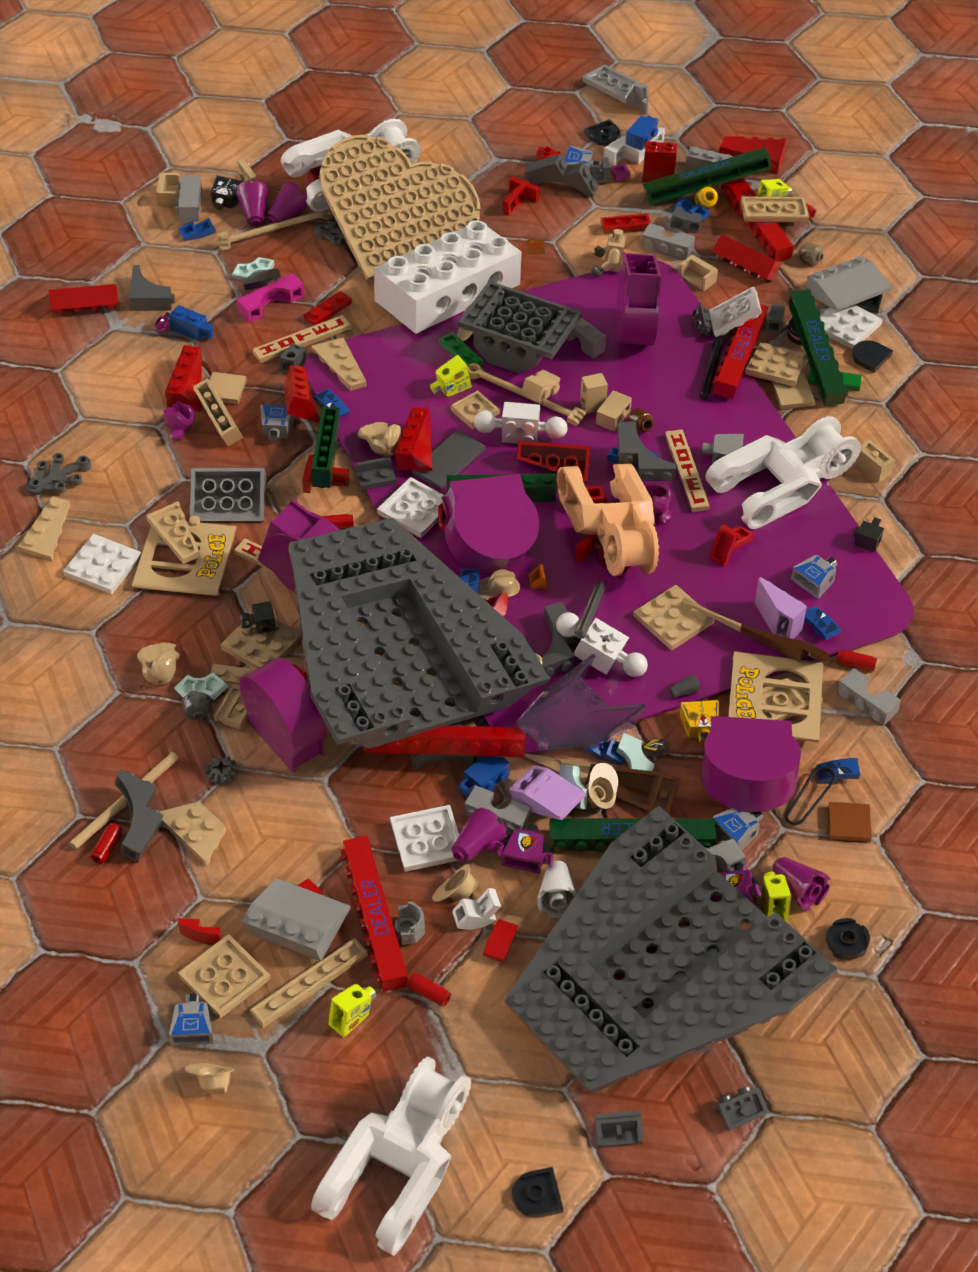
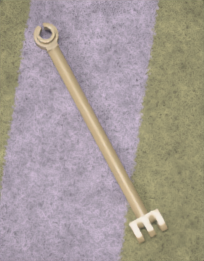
[217,208,333,251]
[467,363,586,426]

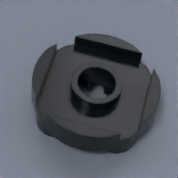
[826,918,870,959]

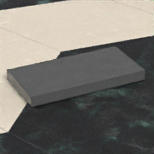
[412,430,485,490]

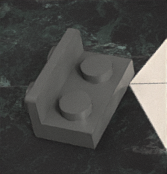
[356,457,396,491]
[713,1085,769,1131]

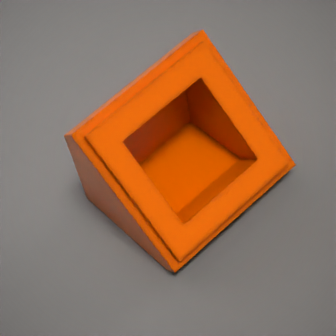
[528,564,548,589]

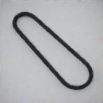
[786,767,836,825]

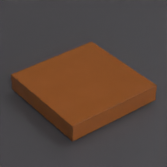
[828,802,872,842]

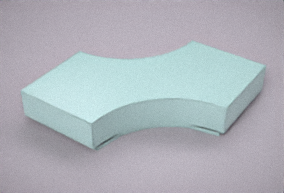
[232,257,275,282]
[173,672,228,700]
[616,733,655,771]
[559,764,588,809]

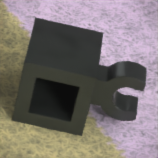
[853,517,884,553]
[240,601,276,634]

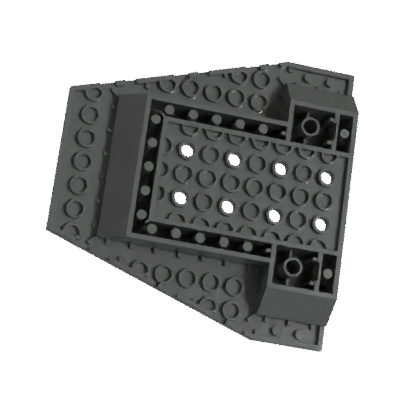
[288,518,550,748]
[505,806,837,1094]

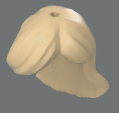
[357,422,401,457]
[137,643,180,685]

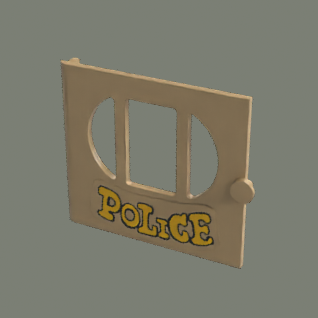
[132,516,237,596]
[728,651,823,743]

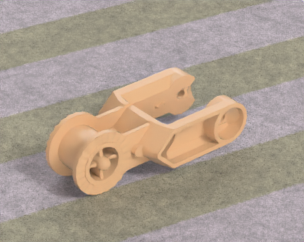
[556,464,659,576]

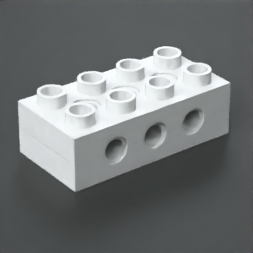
[374,221,522,334]

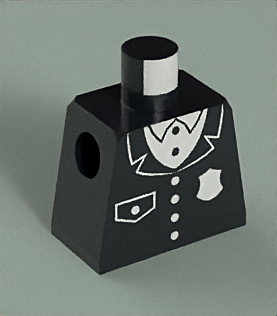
[211,175,245,210]

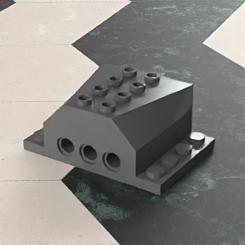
[458,281,582,374]

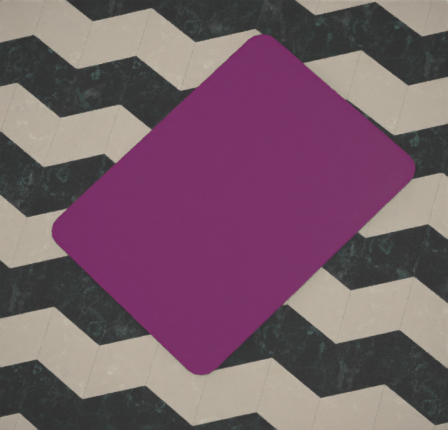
[304,260,914,754]

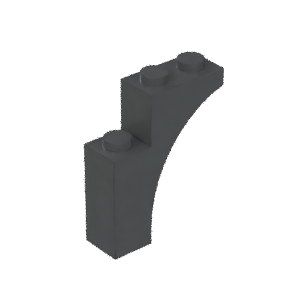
[524,154,598,198]
[617,422,676,482]
[542,601,581,677]
[115,769,164,863]

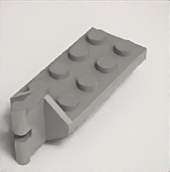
[583,64,649,115]

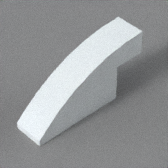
[604,128,665,165]

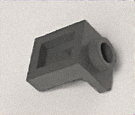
[592,157,610,184]

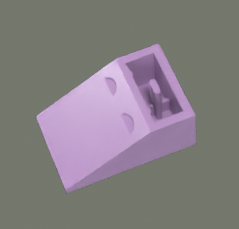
[755,577,807,639]
[509,765,586,820]

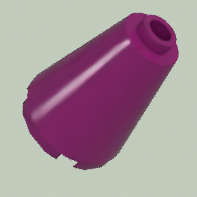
[236,180,268,227]
[267,182,308,224]
[452,808,506,862]
[772,857,830,910]

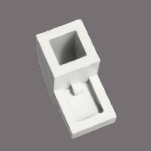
[452,888,501,930]

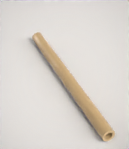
[69,752,179,850]

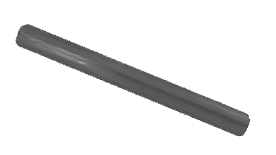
[575,581,606,639]

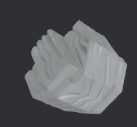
[395,902,425,945]

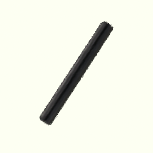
[699,337,724,400]

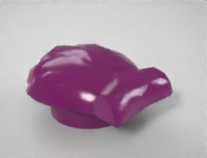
[155,312,169,333]

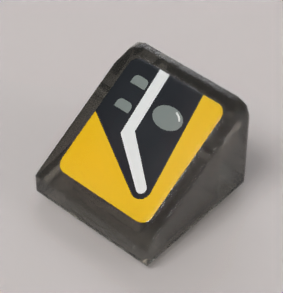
[641,737,669,761]

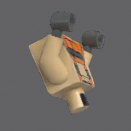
[591,229,625,277]

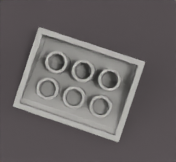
[807,256,892,311]
[190,468,266,522]
[241,878,351,961]

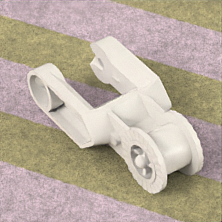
[280,119,421,212]
[706,416,861,529]
[311,1057,471,1256]

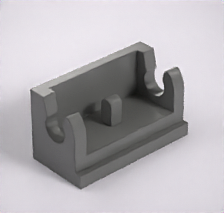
[594,1111,643,1148]

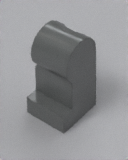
[671,206,702,233]
[766,304,785,334]
[279,344,307,373]

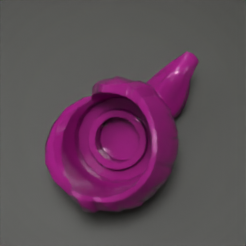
[163,401,195,441]
[646,482,672,525]

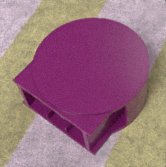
[616,252,661,346]
[441,474,539,575]
[258,499,340,593]
[239,657,327,773]
[701,716,801,812]

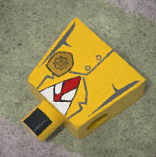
[680,700,719,746]

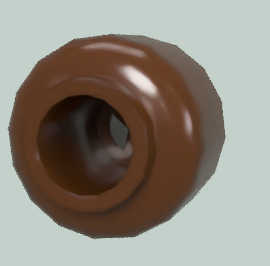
[627,408,653,434]

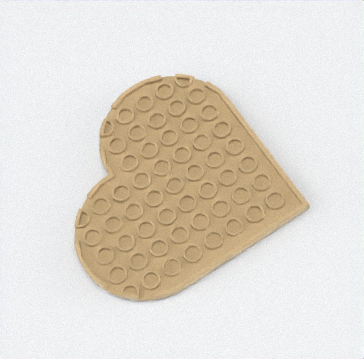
[320,135,480,281]

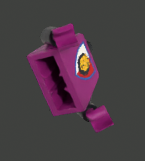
[489,824,553,874]
[711,863,764,907]

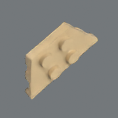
[762,678,823,720]
[159,801,226,866]

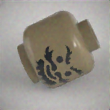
[798,243,824,266]

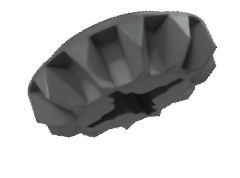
[205,755,238,784]

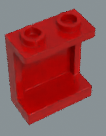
[642,141,677,182]

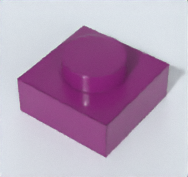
[610,163,631,181]

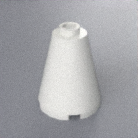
[537,861,577,919]

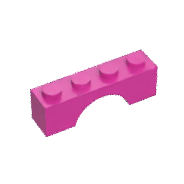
[237,273,305,323]

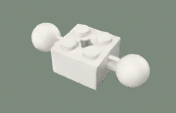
[474,402,568,444]
[556,612,648,677]

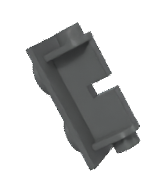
[692,302,713,337]

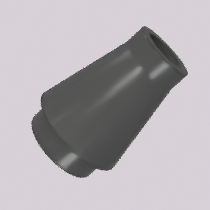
[670,675,701,698]

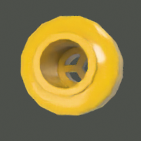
[694,187,718,209]

